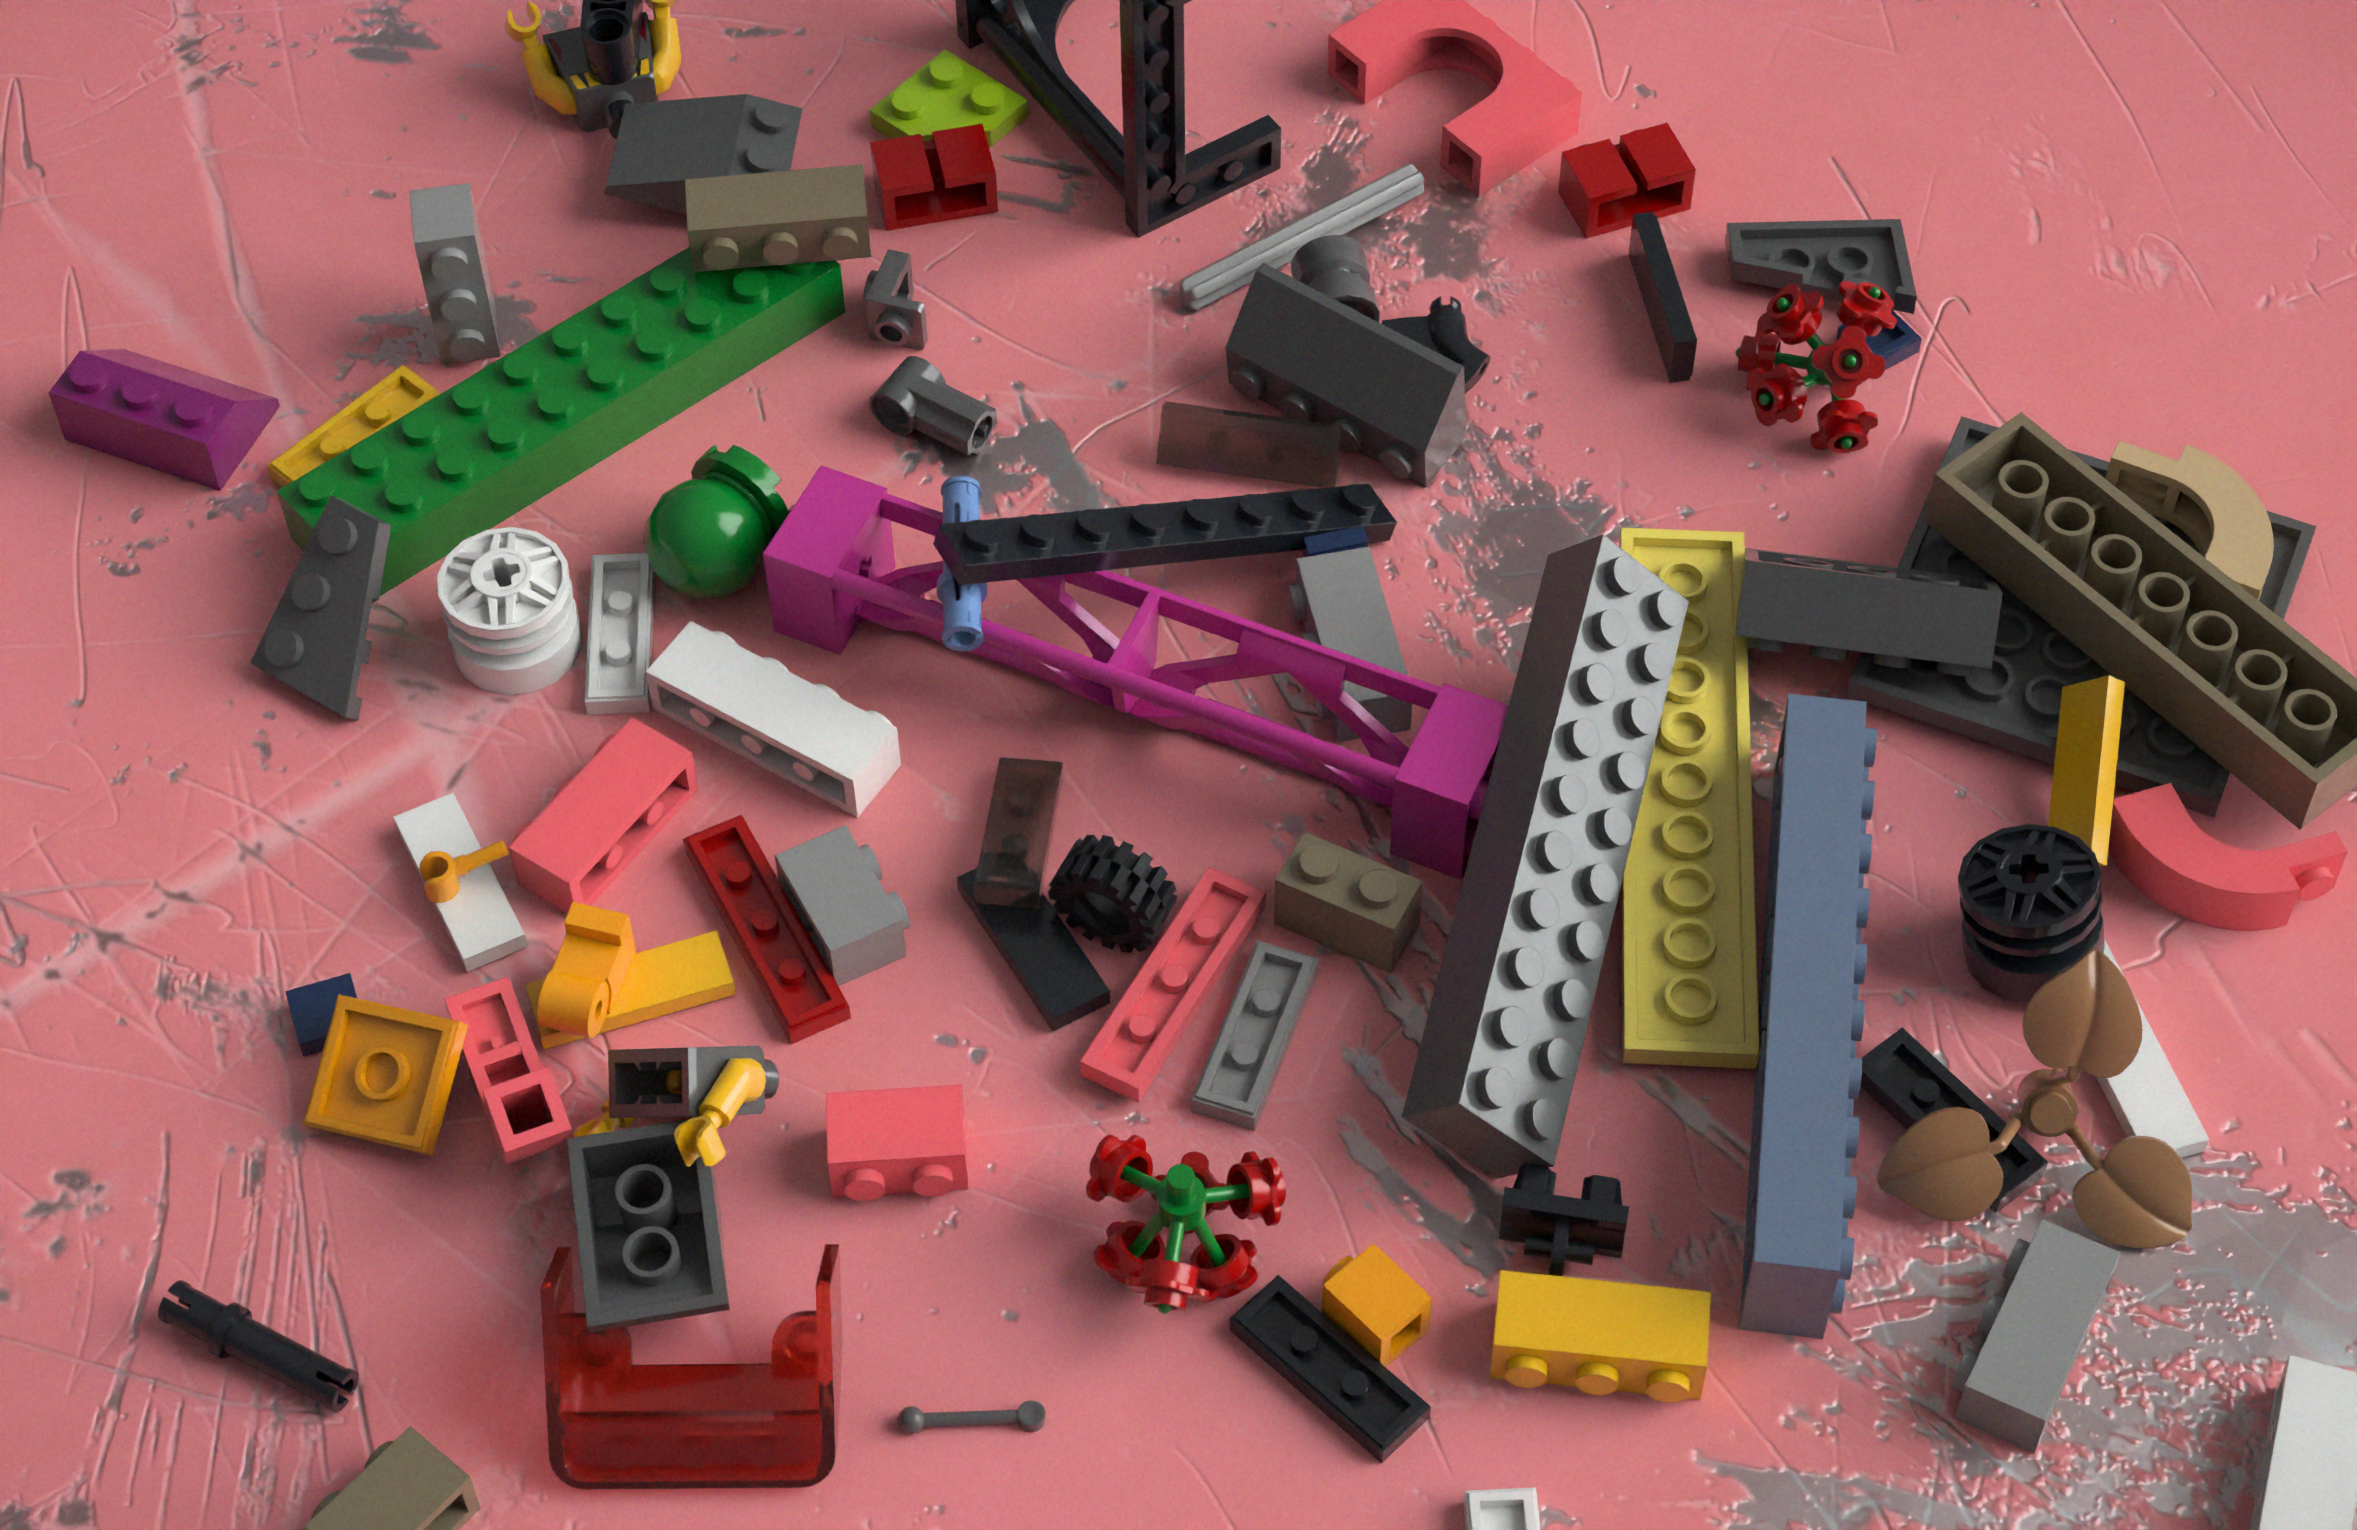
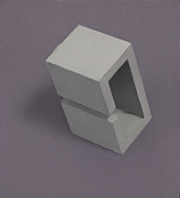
[775,825,910,986]

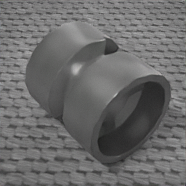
[1291,235,1380,322]

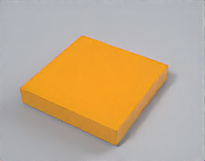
[302,994,468,1156]

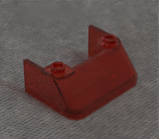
[540,1244,843,1490]

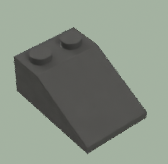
[604,94,802,215]
[567,1119,730,1333]

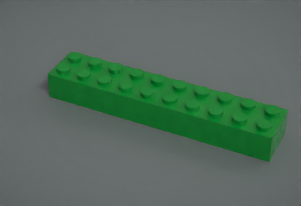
[277,247,845,596]

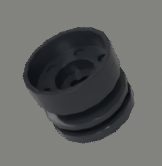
[1958,824,2105,1002]

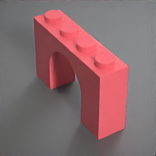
[1327,0,1582,197]

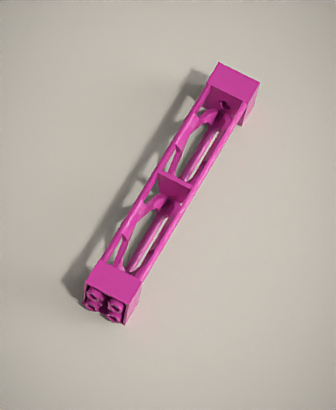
[763,465,1509,879]

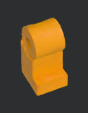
[537,902,636,1038]

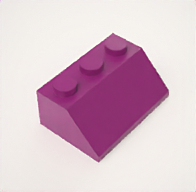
[49,349,280,491]

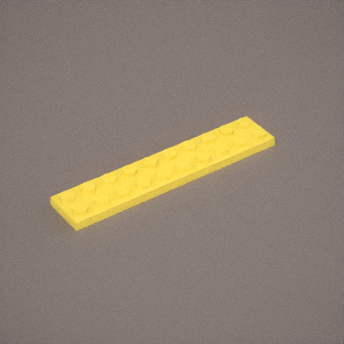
[1619,527,1760,1069]

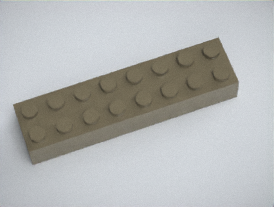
[1924,412,2357,830]

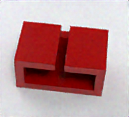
[870,123,998,231]
[1558,123,1696,239]

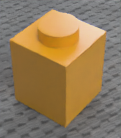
[1322,1243,1432,1367]

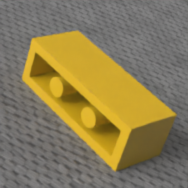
[1490,1270,1711,1403]

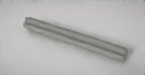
[1179,164,1425,310]

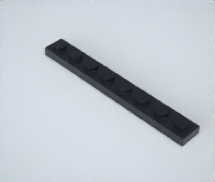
[933,484,1397,585]

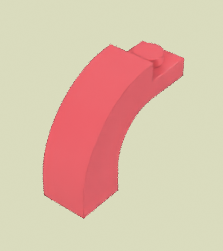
[2108,783,2348,931]
[444,976,573,1165]

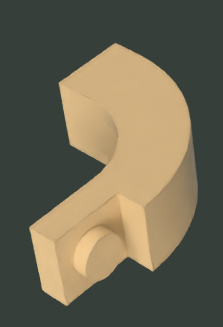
[2105,441,2274,600]

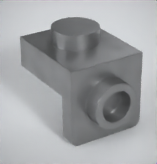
[863,249,928,350]

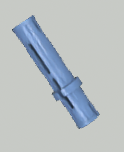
[937,476,988,651]

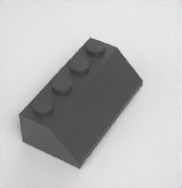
[1225,263,1466,488]
[1735,548,2003,676]

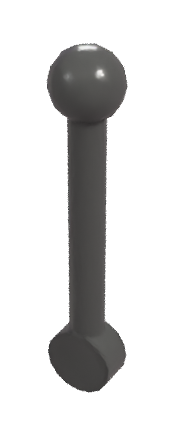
[897,1400,1045,1435]

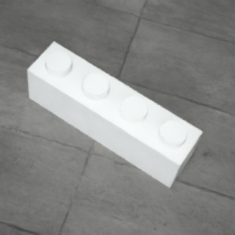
[646,621,901,818]
[2250,1355,2357,1530]

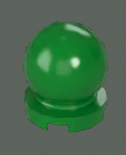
[643,445,795,600]

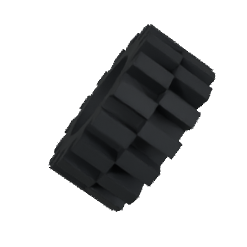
[1048,835,1177,953]

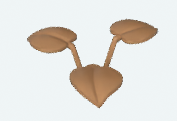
[1877,948,2192,1248]

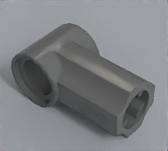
[869,356,997,455]

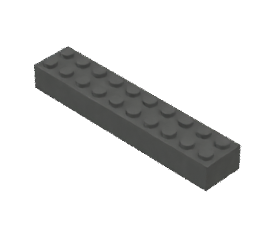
[1402,535,1689,1179]

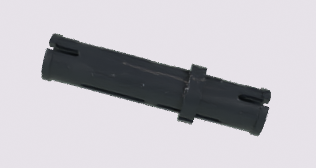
[158,1280,359,1412]

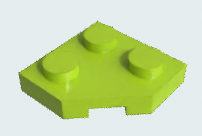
[869,49,1029,147]

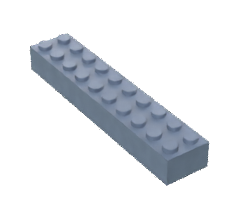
[1739,693,1877,1339]

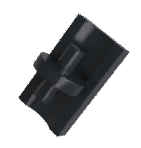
[1498,1164,1629,1276]

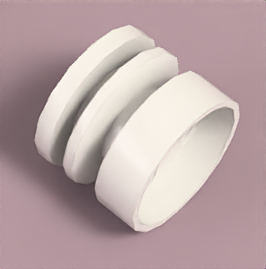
[437,527,582,695]

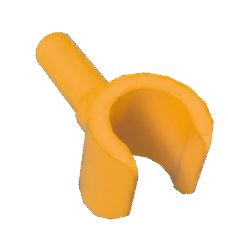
[419,840,509,903]

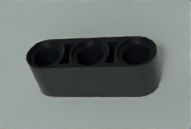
[580,0,644,85]

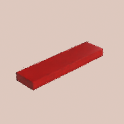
[683,814,851,1044]

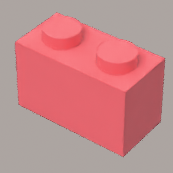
[826,1084,968,1201]

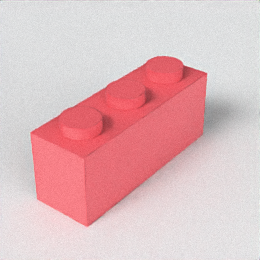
[509,717,699,914]

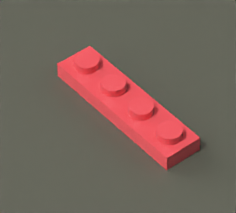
[1080,867,1266,1103]

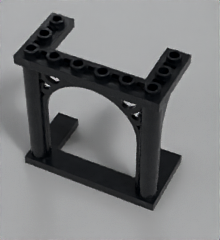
[955,0,1281,238]

